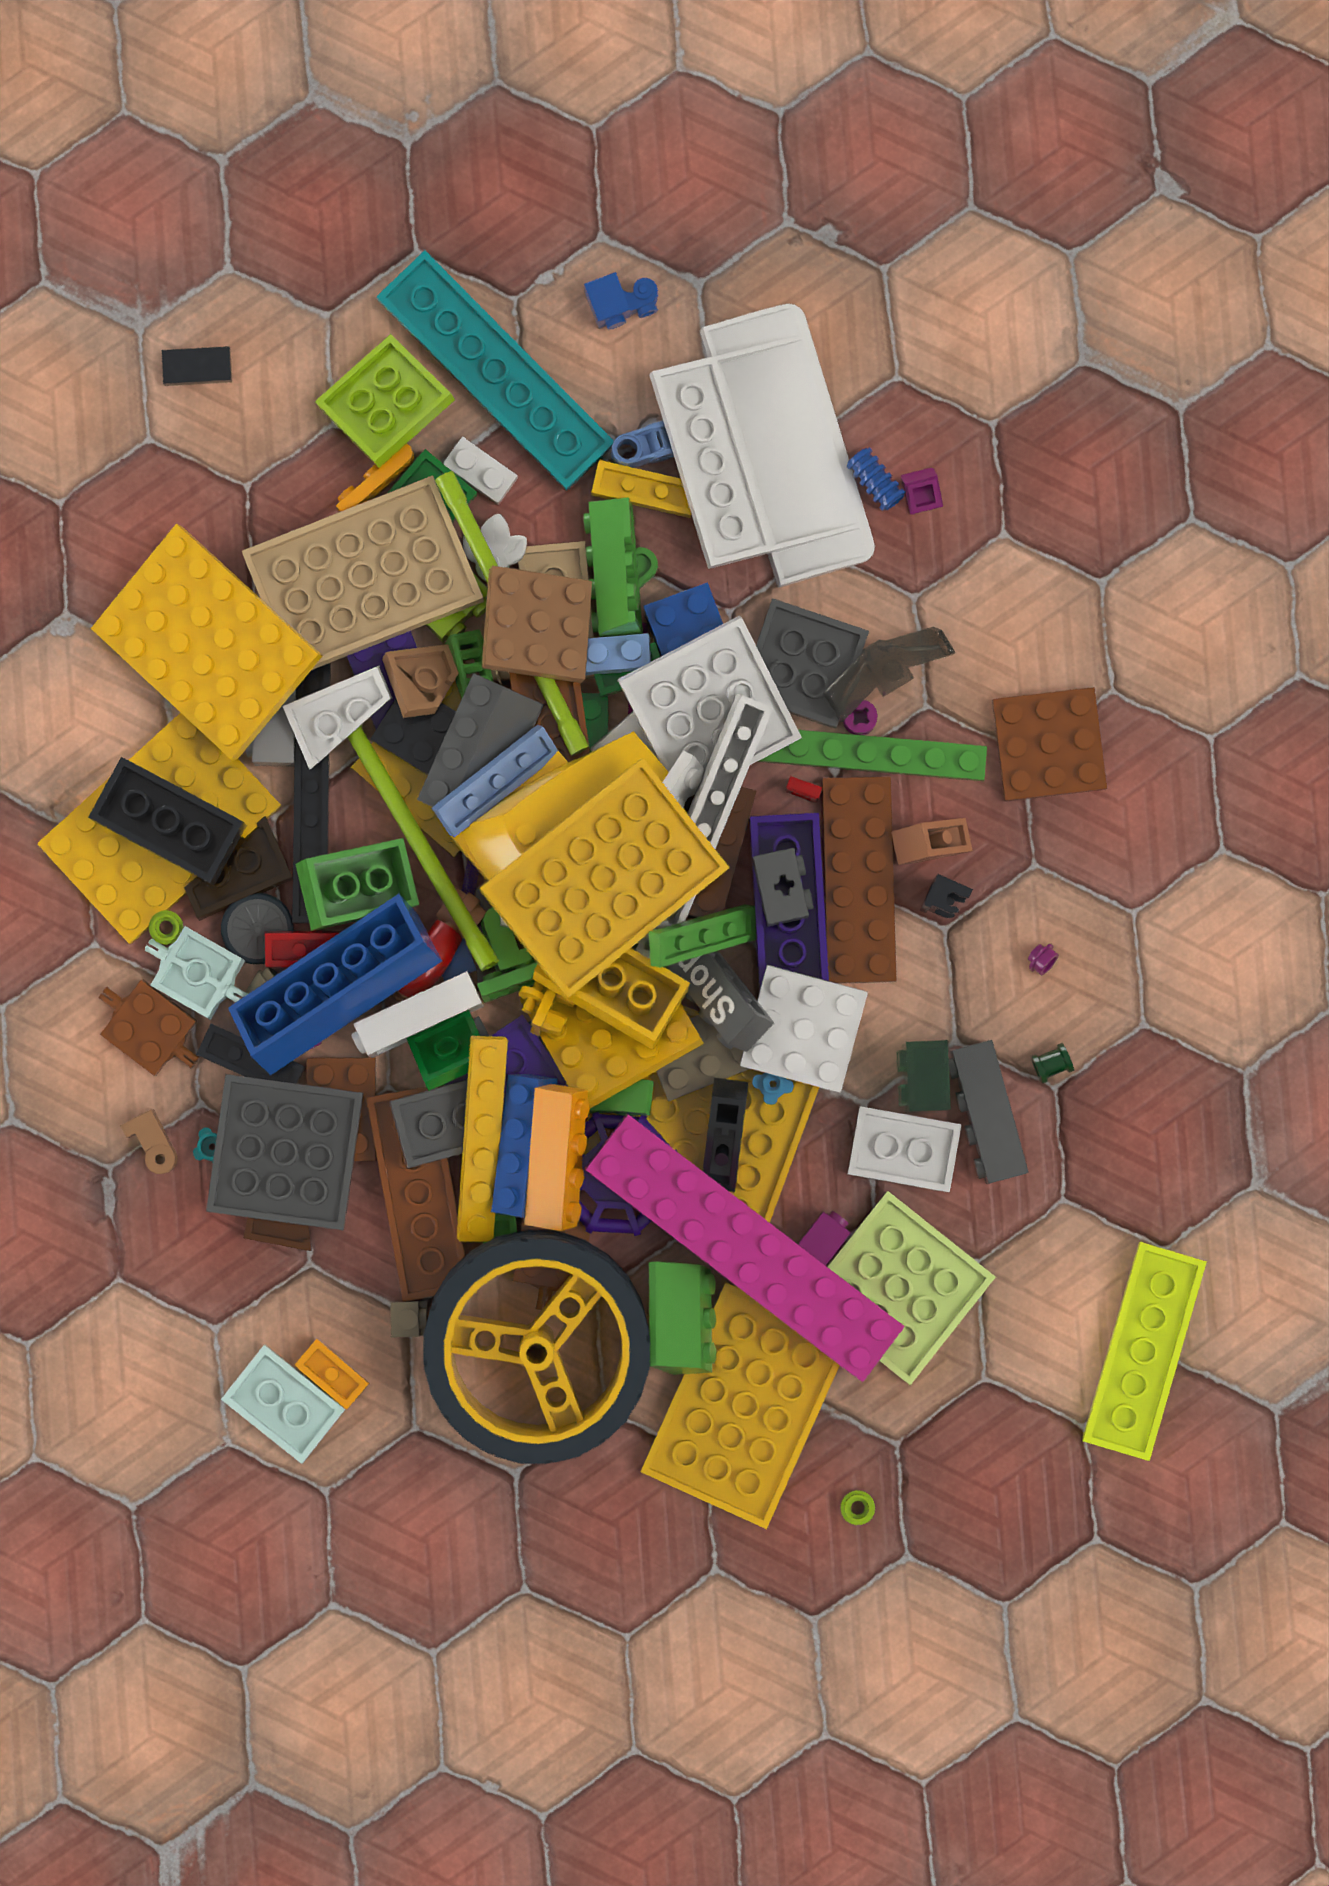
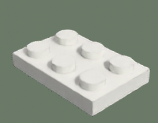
[847,1106,962,1193]

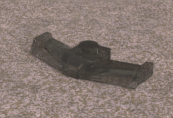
[823,627,955,722]

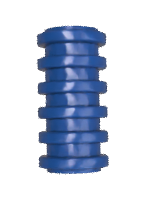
[846,447,906,511]

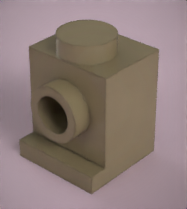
[390,1301,428,1337]

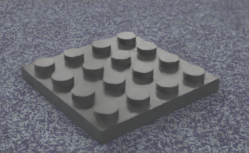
[206,1074,364,1230]

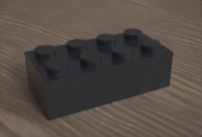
[88,757,247,886]

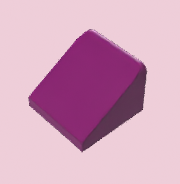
[901,468,943,515]

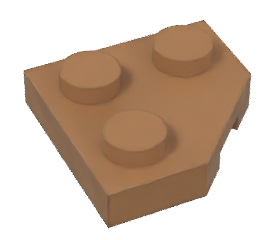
[382,644,459,718]

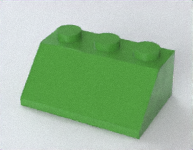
[649,1261,716,1375]

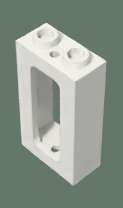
[351,972,484,1058]

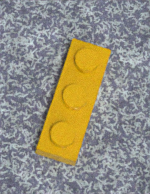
[591,460,691,518]

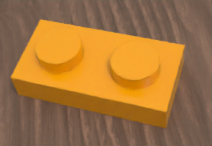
[294,1338,370,1410]

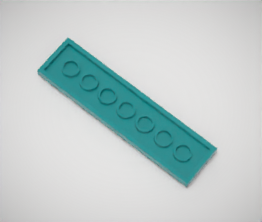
[376,250,614,491]

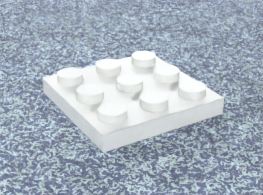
[740,965,868,1093]

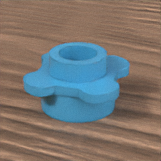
[752,1073,793,1105]

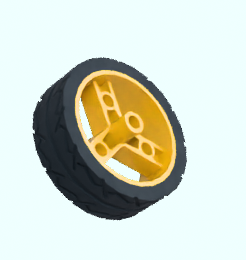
[423,1230,650,1464]

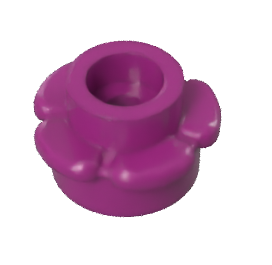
[1028,944,1059,976]

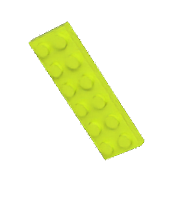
[1082,1242,1207,1461]

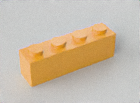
[524,1084,590,1231]

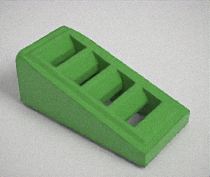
[445,630,494,699]

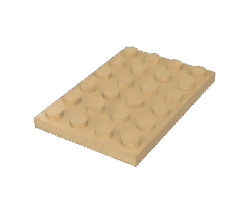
[242,476,484,670]

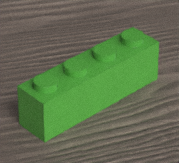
[584,498,643,637]

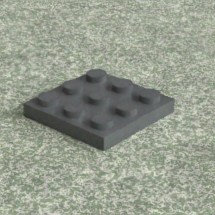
[756,598,869,729]

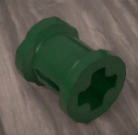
[1030,1043,1074,1084]

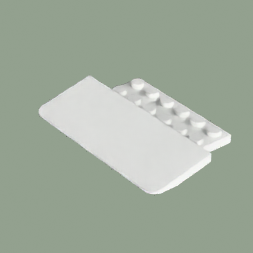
[650,304,875,588]

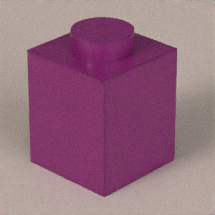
[798,1211,851,1266]

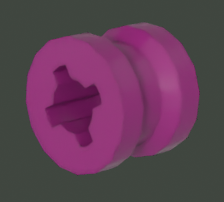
[842,699,878,735]

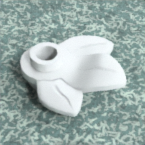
[463,514,527,581]

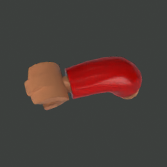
[393,889,486,1002]

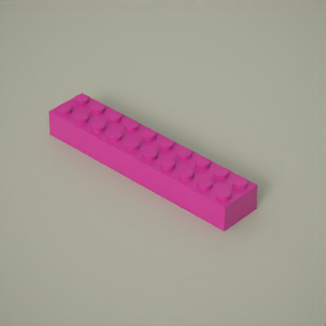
[584,1114,905,1382]

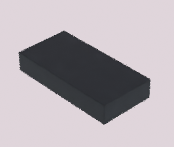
[162,346,232,386]

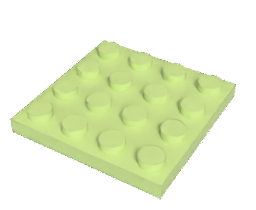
[827,1191,996,1385]

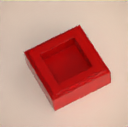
[785,776,823,803]

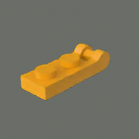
[335,444,414,512]

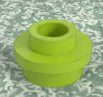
[149,910,184,945]
[840,1490,875,1525]

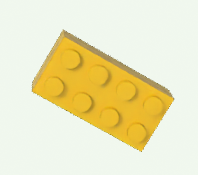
[533,948,690,1050]

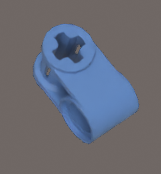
[611,421,674,468]

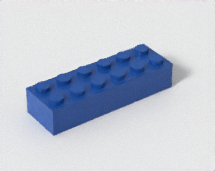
[228,894,442,1075]

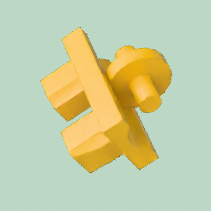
[518,981,574,1036]

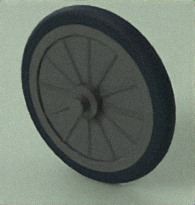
[221,893,294,965]

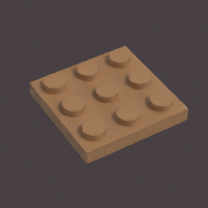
[482,566,592,683]

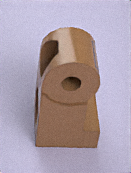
[120,1109,178,1174]

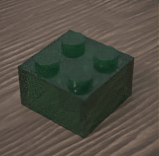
[896,1040,951,1113]

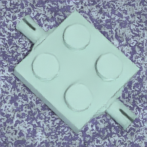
[145,926,249,1020]

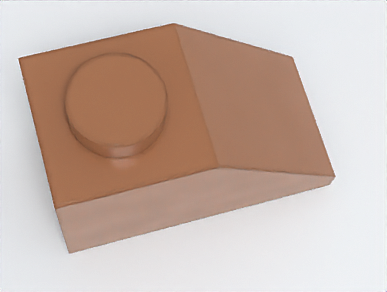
[891,818,973,865]

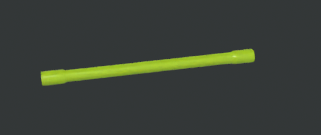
[435,471,589,756]
[347,725,499,971]

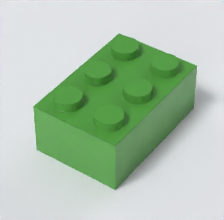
[296,838,419,931]

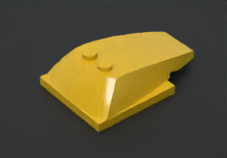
[451,731,669,881]

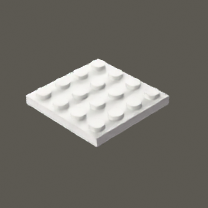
[618,615,802,798]

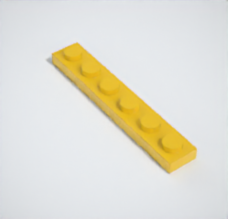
[457,1036,508,1242]

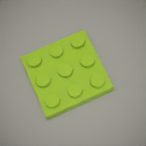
[315,334,455,468]

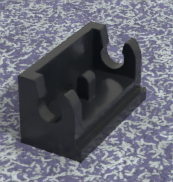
[920,874,973,918]

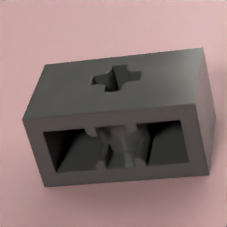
[752,848,813,927]

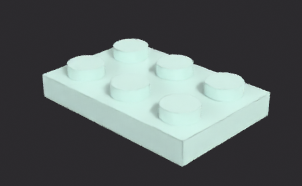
[221,1345,346,1464]

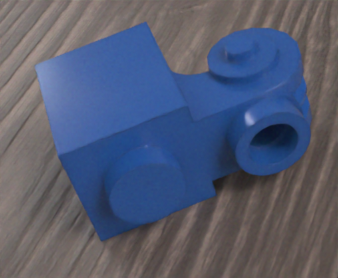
[584,272,658,330]

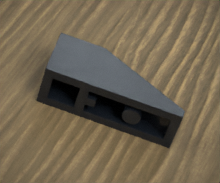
[703,1078,748,1192]

